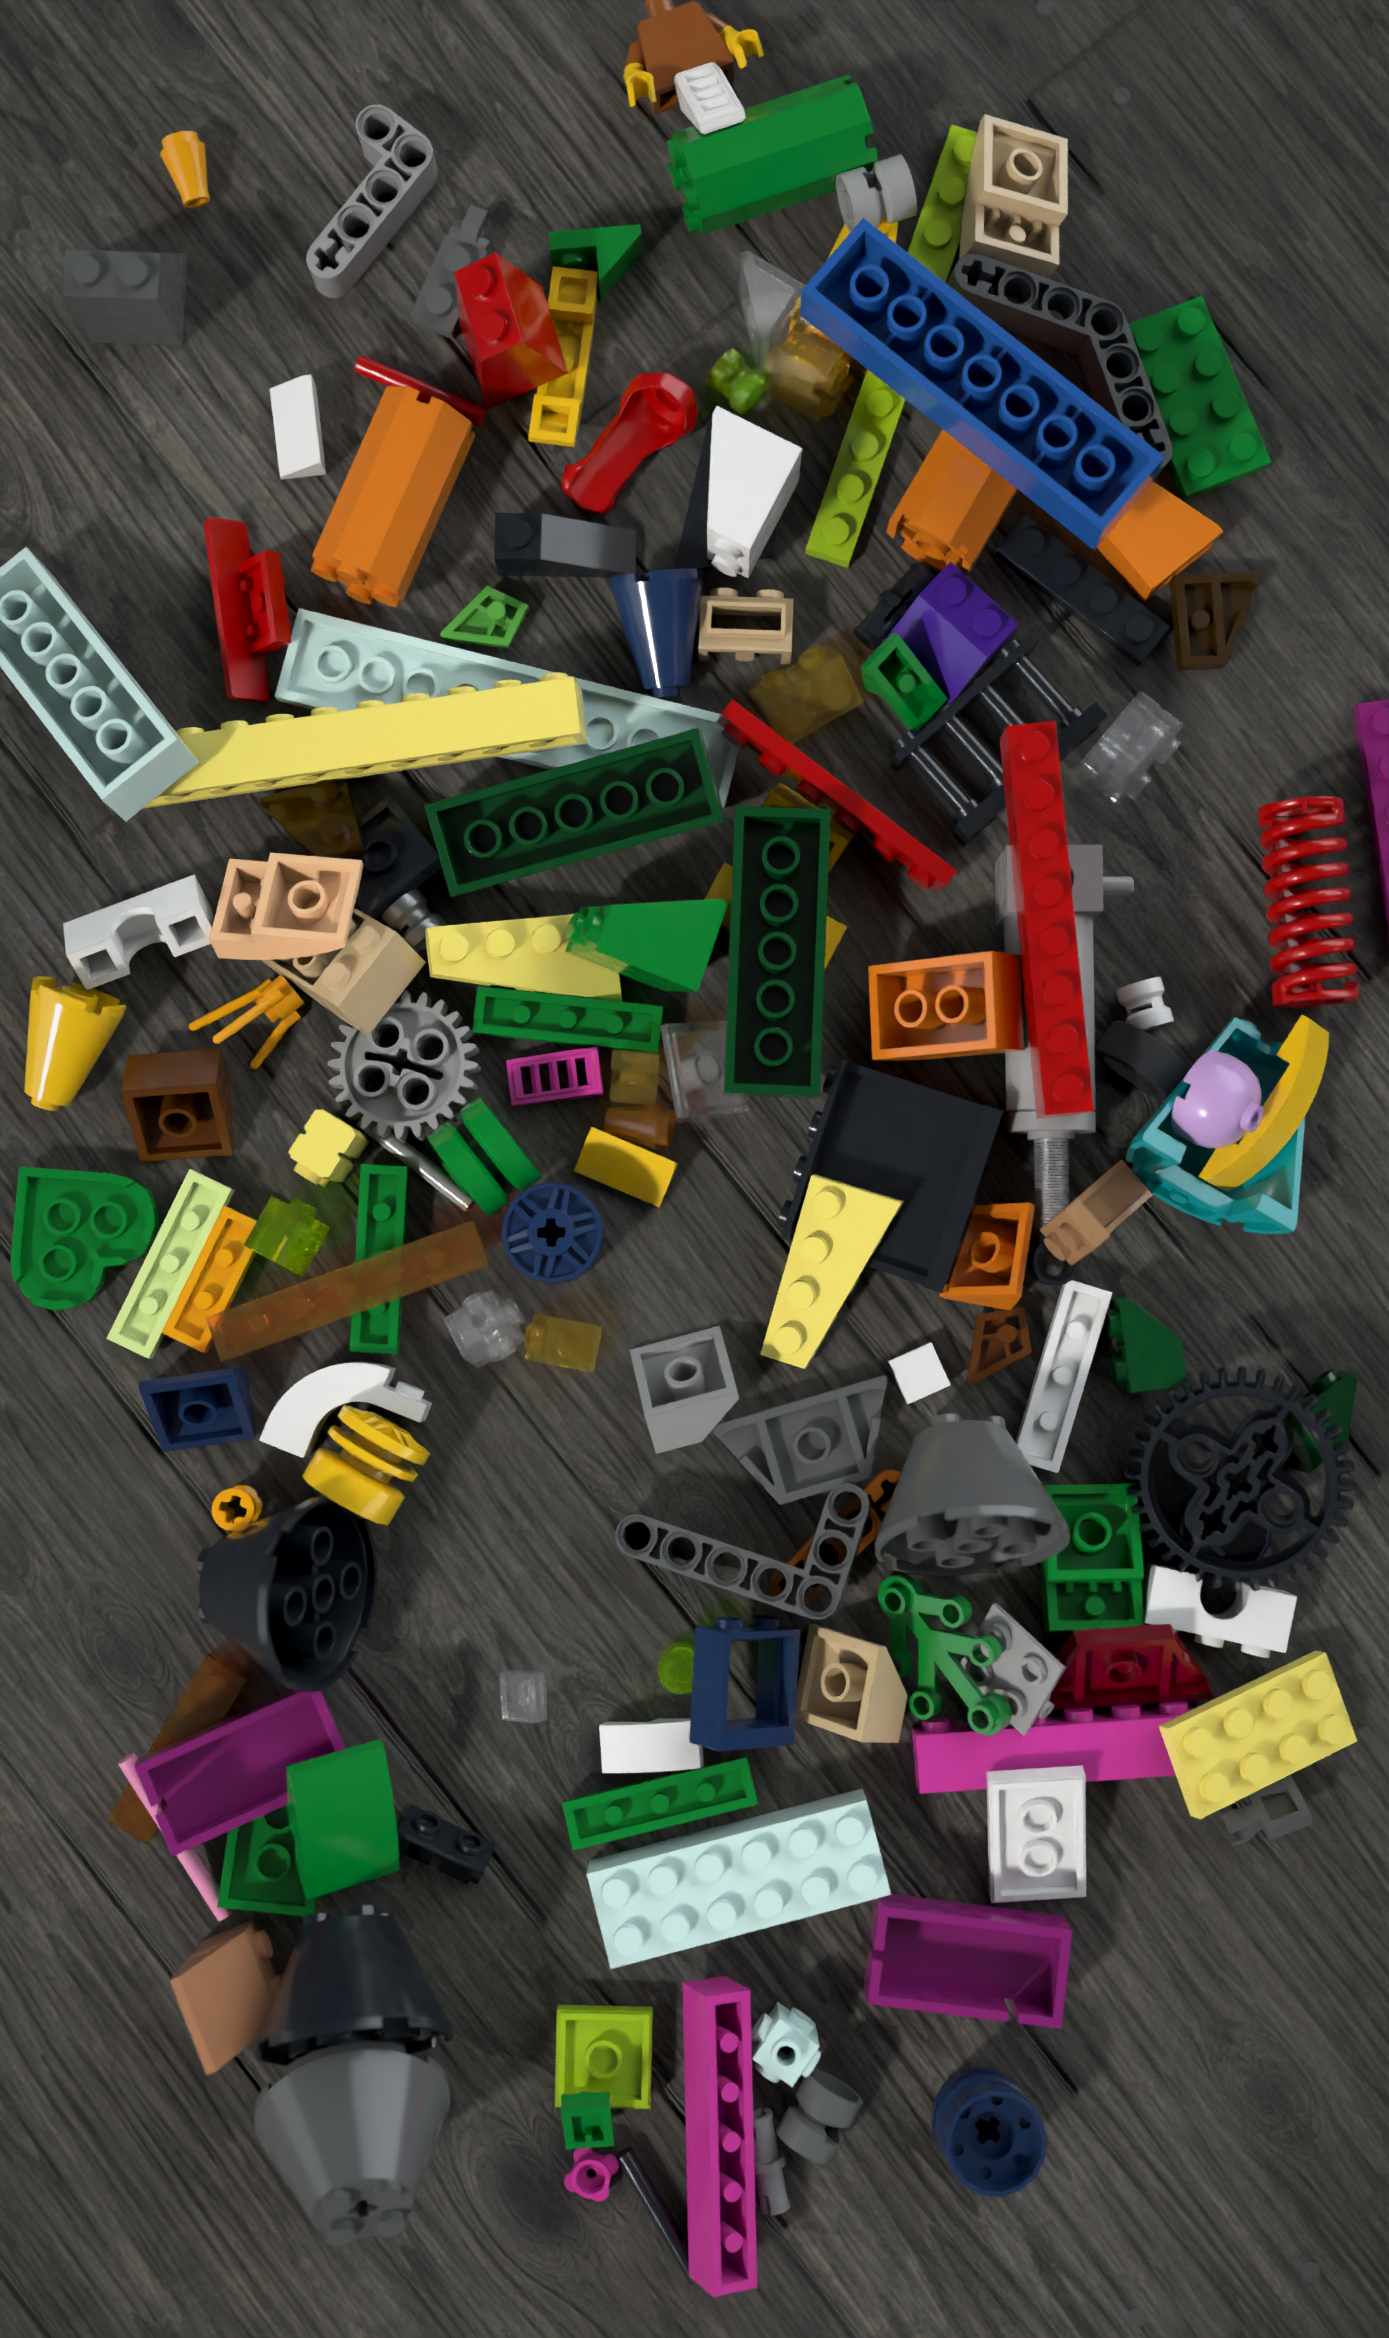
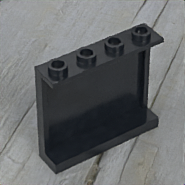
[778,1058,1007,1293]

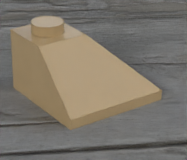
[795,1624,908,1743]

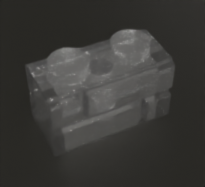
[1075,691,1183,805]

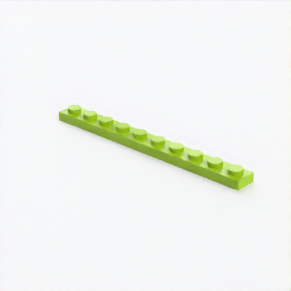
[805,125,977,568]

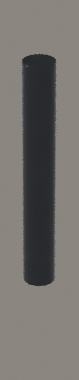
[616,2146,696,2284]

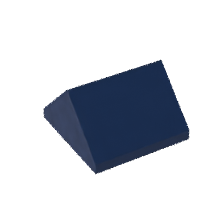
[139,1366,256,1452]

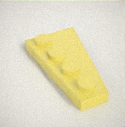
[424,914,623,1002]
[760,1174,904,1369]

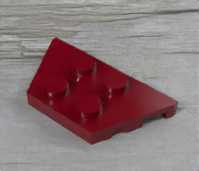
[1049,1624,1212,1710]

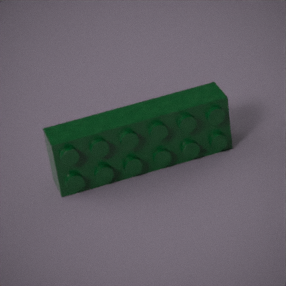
[424,728,726,897]
[724,806,831,1099]

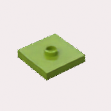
[555,2005,653,2109]

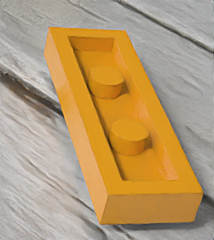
[161,1205,269,1353]

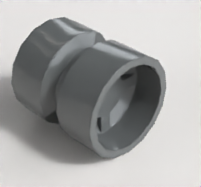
[776,2068,863,2165]

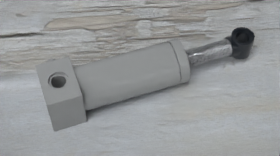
[995,845,1134,1286]

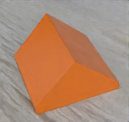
[940,1202,1035,1311]

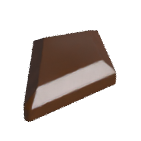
[966,1307,1032,1385]

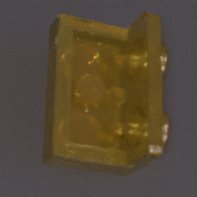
[749,646,864,744]

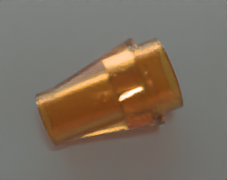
[604,1104,676,1150]

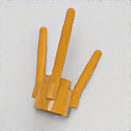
[189,975,304,1070]

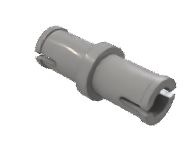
[753,2108,790,2216]

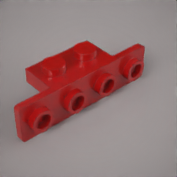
[203,517,292,703]

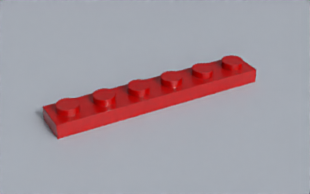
[717,699,957,891]

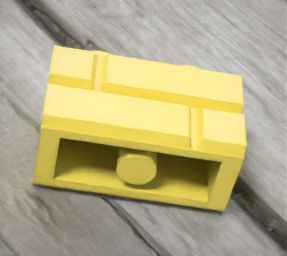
[288,1109,369,1187]

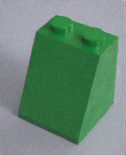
[565,899,729,992]

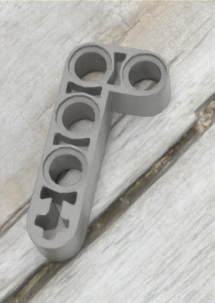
[306,104,438,298]

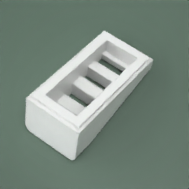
[674,62,746,134]

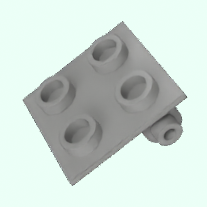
[961,1602,1065,1736]

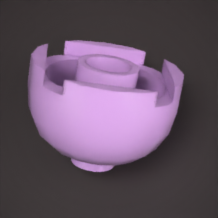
[1171,1050,1264,1148]

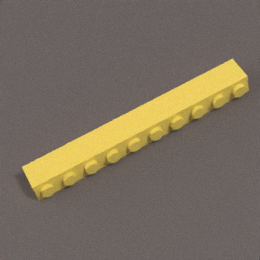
[142,673,588,809]

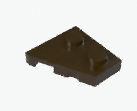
[1169,571,1262,671]
[259,779,366,859]

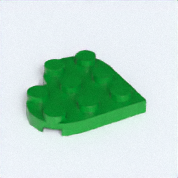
[10,1167,159,1310]

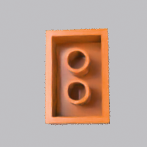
[868,951,1025,1062]

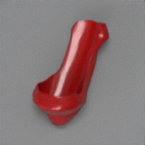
[562,372,698,514]

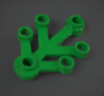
[878,1574,1012,1736]

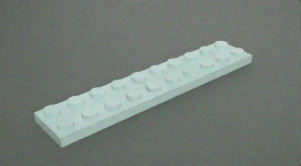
[275,608,740,811]

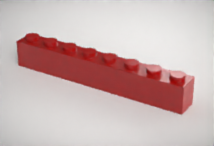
[1000,721,1094,1119]

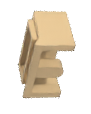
[698,588,793,664]

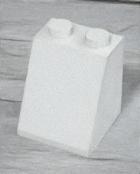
[707,406,802,579]

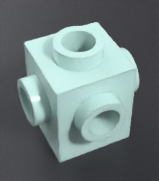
[751,2002,821,2087]

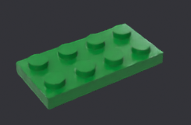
[1128,296,1272,502]

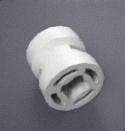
[1116,977,1174,1032]

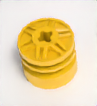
[302,1405,430,1526]

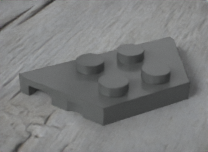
[712,1375,887,1505]

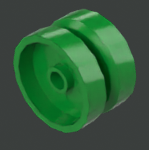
[426,1096,543,1218]

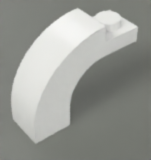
[259,1362,432,1458]

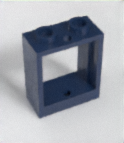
[689,1615,800,1751]

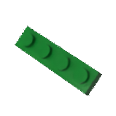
[472,986,663,1054]
[350,1164,410,1354]
[562,1755,758,1851]

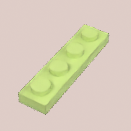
[107,1169,235,1359]

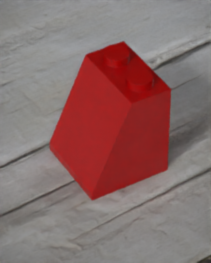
[455,252,568,409]

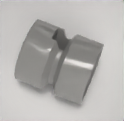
[836,154,917,233]

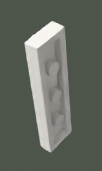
[1015,1280,1112,1473]

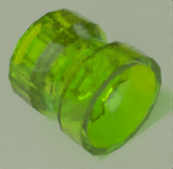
[705,348,769,415]
[658,1640,695,1694]

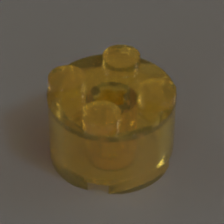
[764,307,855,423]

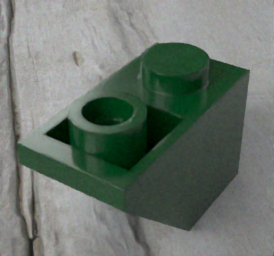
[1105,1297,1187,1393]
[1268,1369,1358,1473]

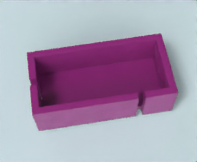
[134,1689,346,1857]
[864,1894,1072,2029]

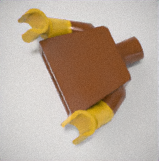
[623,0,764,116]

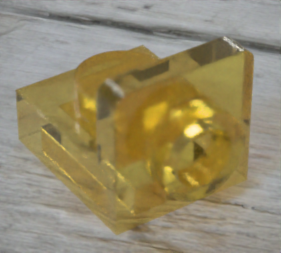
[610,1050,661,1106]
[524,1313,603,1373]

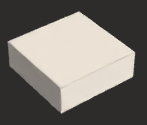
[888,1342,951,1404]

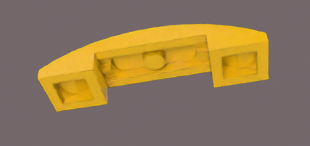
[528,266,599,447]
[1199,1015,1329,1192]

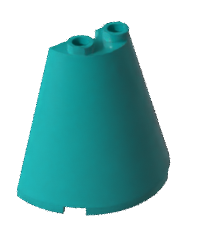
[1126,1017,1305,1234]

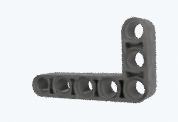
[615,1483,871,1620]

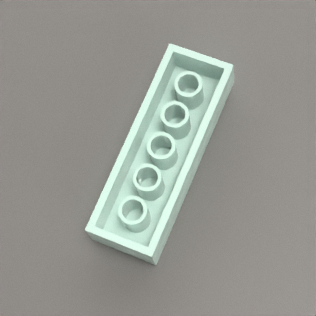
[0,547,199,821]
[587,1788,891,1969]

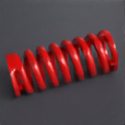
[1257,796,1360,1008]

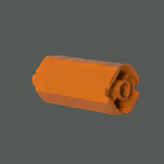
[311,386,475,607]
[887,429,1018,576]

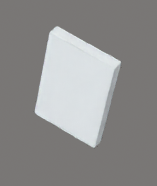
[986,1766,1086,1903]

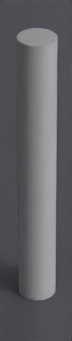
[356,1115,474,1212]

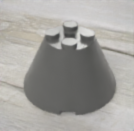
[875,1414,1070,1577]
[254,2041,450,2246]

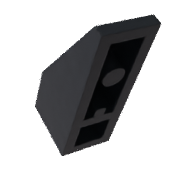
[494,513,637,578]

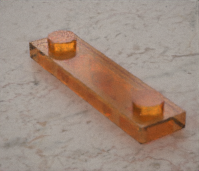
[107,1653,249,1844]

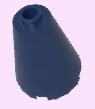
[610,569,704,698]

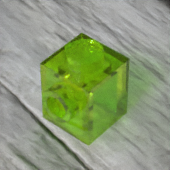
[244,1196,330,1277]

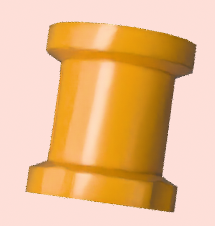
[212,1485,263,1531]

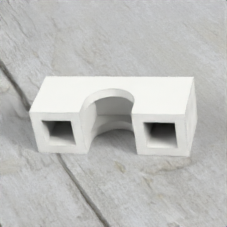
[63,874,214,990]
[1142,1561,1297,1658]

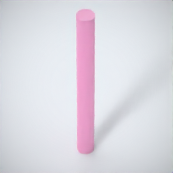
[118,1752,234,1921]

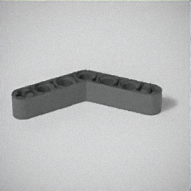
[947,253,1173,481]

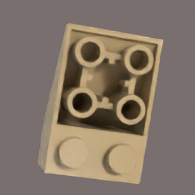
[261,908,426,1035]

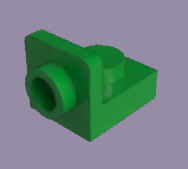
[561,2091,614,2149]

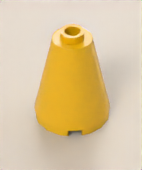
[24,976,126,1111]

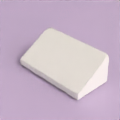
[270,375,326,480]

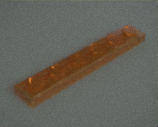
[205,1220,491,1362]

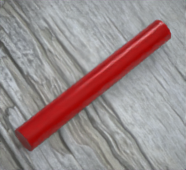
[355,355,487,426]

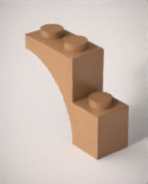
[1040,1159,1153,1266]

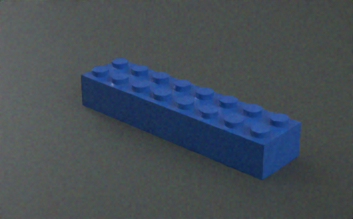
[800,218,1165,550]

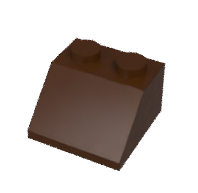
[121,1048,234,1162]

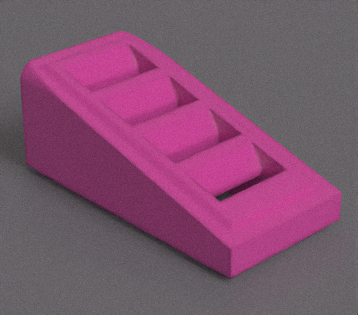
[506,1047,604,1107]

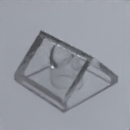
[739,251,805,379]
[660,1021,748,1124]

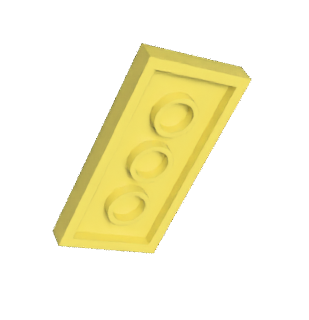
[1159,1650,1357,1819]

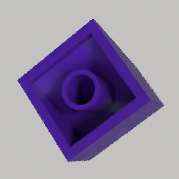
[884,562,1019,705]

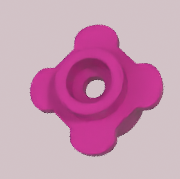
[564,2148,619,2202]

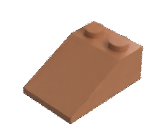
[170,1919,282,2075]

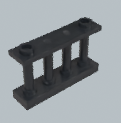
[890,633,1108,847]

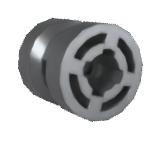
[382,889,447,953]

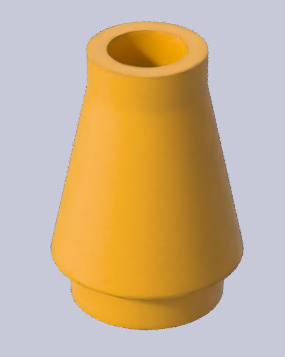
[160,131,210,208]

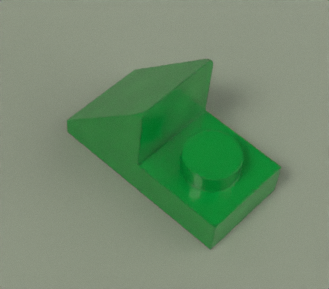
[549,224,642,300]
[861,632,947,732]

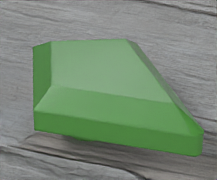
[440,586,529,649]

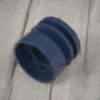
[501,1182,605,1284]
[931,2067,1047,2197]

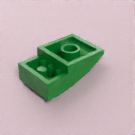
[1041,1483,1145,1636]
[286,1739,399,1900]

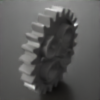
[327,990,481,1143]

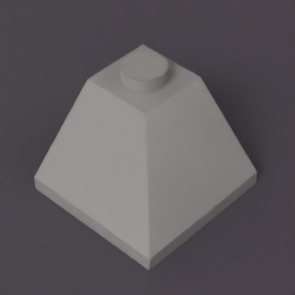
[630,1326,739,1454]

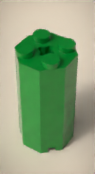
[666,75,878,235]

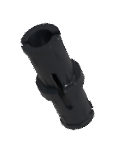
[853,562,934,650]

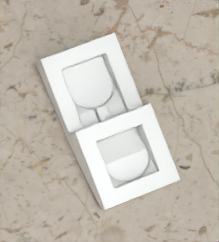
[599,1718,704,1773]

